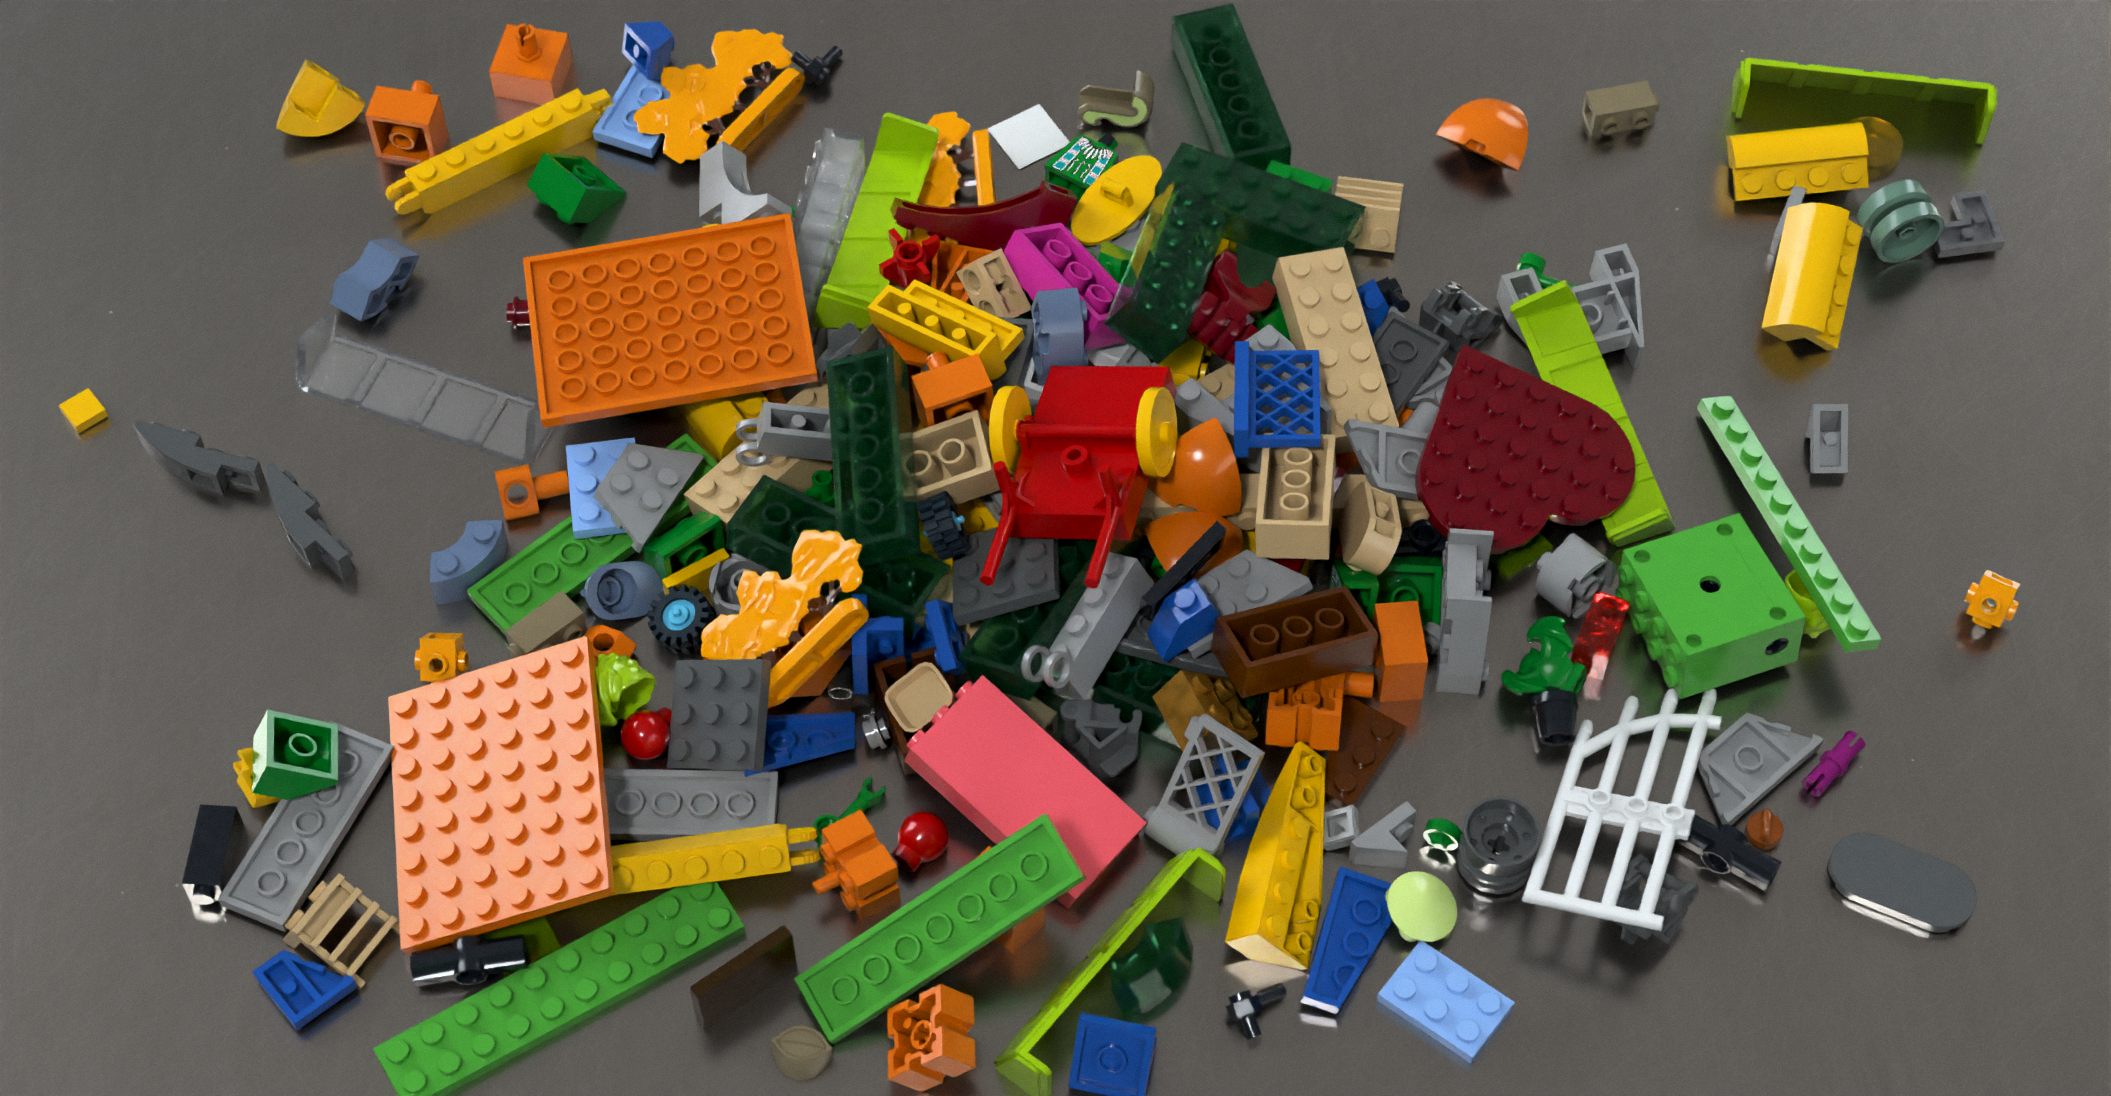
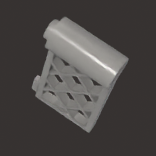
[1143,713,1265,860]

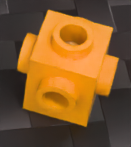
[1964,570,2020,629]
[415,632,469,684]

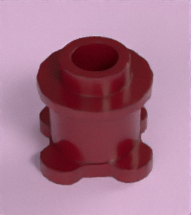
[506,296,530,330]

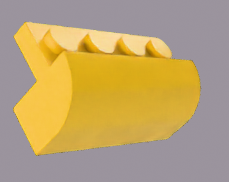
[1726,122,1869,201]
[1762,203,1863,351]
[867,279,1025,380]
[676,391,769,462]

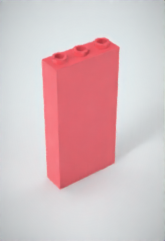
[904,675,1147,910]

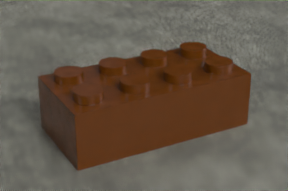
[1211,585,1379,698]

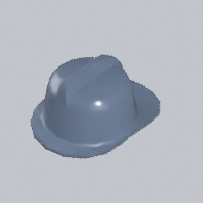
[580,561,662,620]

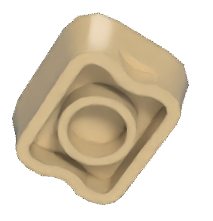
[885,662,958,733]

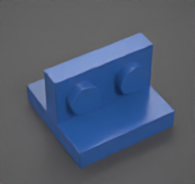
[852,594,904,694]
[1186,753,1271,847]
[1068,1013,1157,1096]

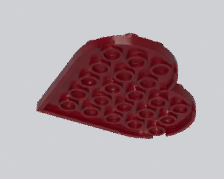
[1415,344,1635,554]

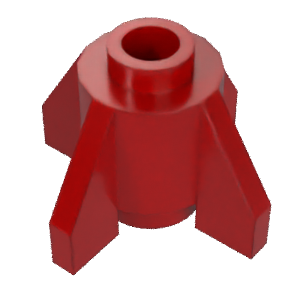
[879,228,940,289]

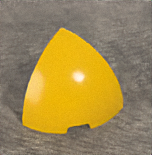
[276,59,366,137]

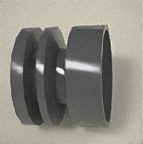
[1456,796,1542,895]

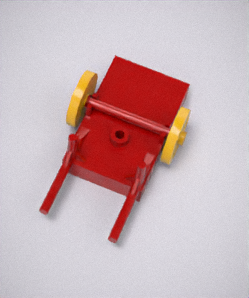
[980,366,1177,589]

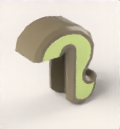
[1078,70,1155,128]

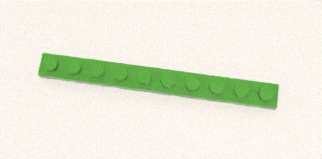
[1697,396,1882,653]

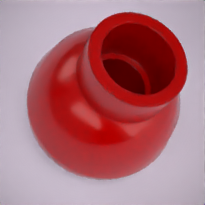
[621,707,672,760]
[891,812,949,872]

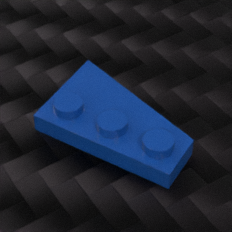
[744,712,856,777]

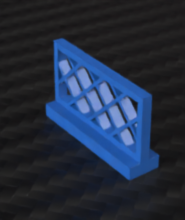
[1234,341,1321,458]

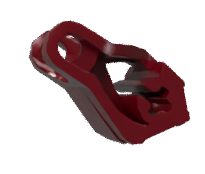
[1175,249,1276,366]

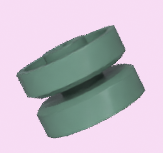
[1857,179,1945,263]

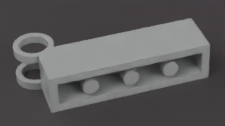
[736,402,902,466]
[1021,552,1155,700]

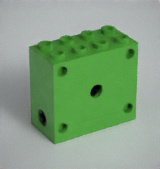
[1615,513,1806,699]

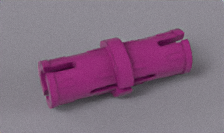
[1802,731,1865,797]

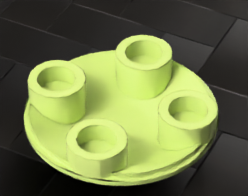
[1385,871,1457,942]

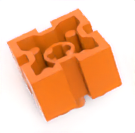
[1265,672,1345,751]
[812,809,901,921]
[887,984,976,1092]

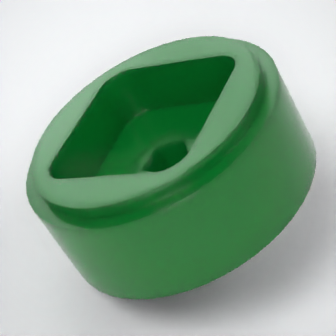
[1423,818,1462,850]

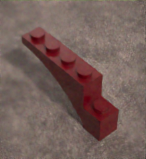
[890,180,1077,251]

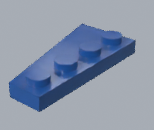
[1300,866,1393,1014]

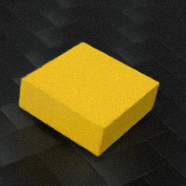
[59,388,108,434]

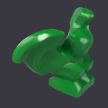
[1501,616,1586,696]

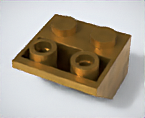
[1153,670,1259,757]

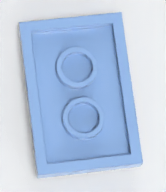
[592,65,670,158]
[566,437,636,539]
[1377,941,1515,1064]

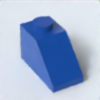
[622,21,675,79]
[1147,578,1221,663]

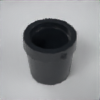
[1531,690,1579,746]

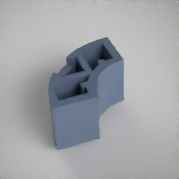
[330,237,419,321]
[1031,287,1088,386]
[430,519,508,605]

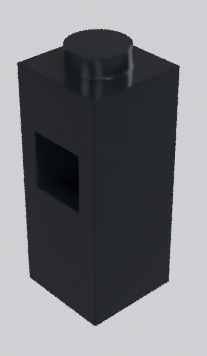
[182,804,244,905]

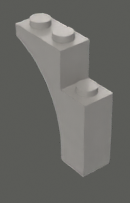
[699,141,792,224]

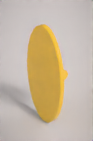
[1071,155,1162,246]

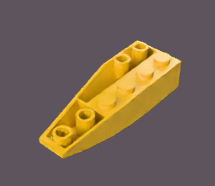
[1225,741,1326,970]

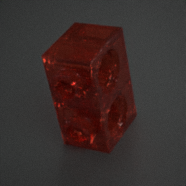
[1571,591,1630,681]

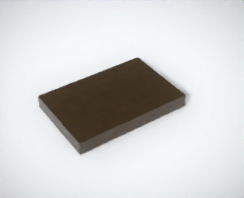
[690,925,797,1031]

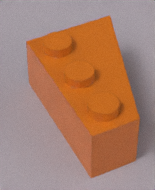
[931,241,994,306]

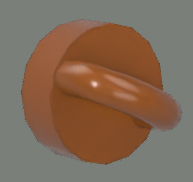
[1745,808,1784,850]

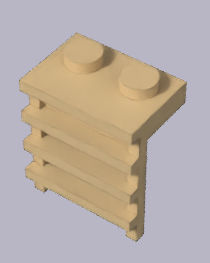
[1329,176,1403,253]
[283,873,400,989]

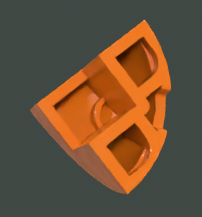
[1436,98,1528,171]
[1148,417,1242,516]
[1144,511,1243,581]

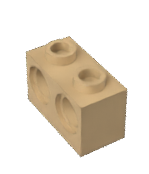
[956,248,1031,318]

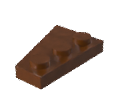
[1325,695,1407,808]

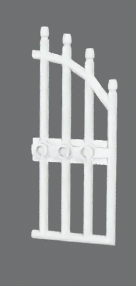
[1522,688,1722,931]

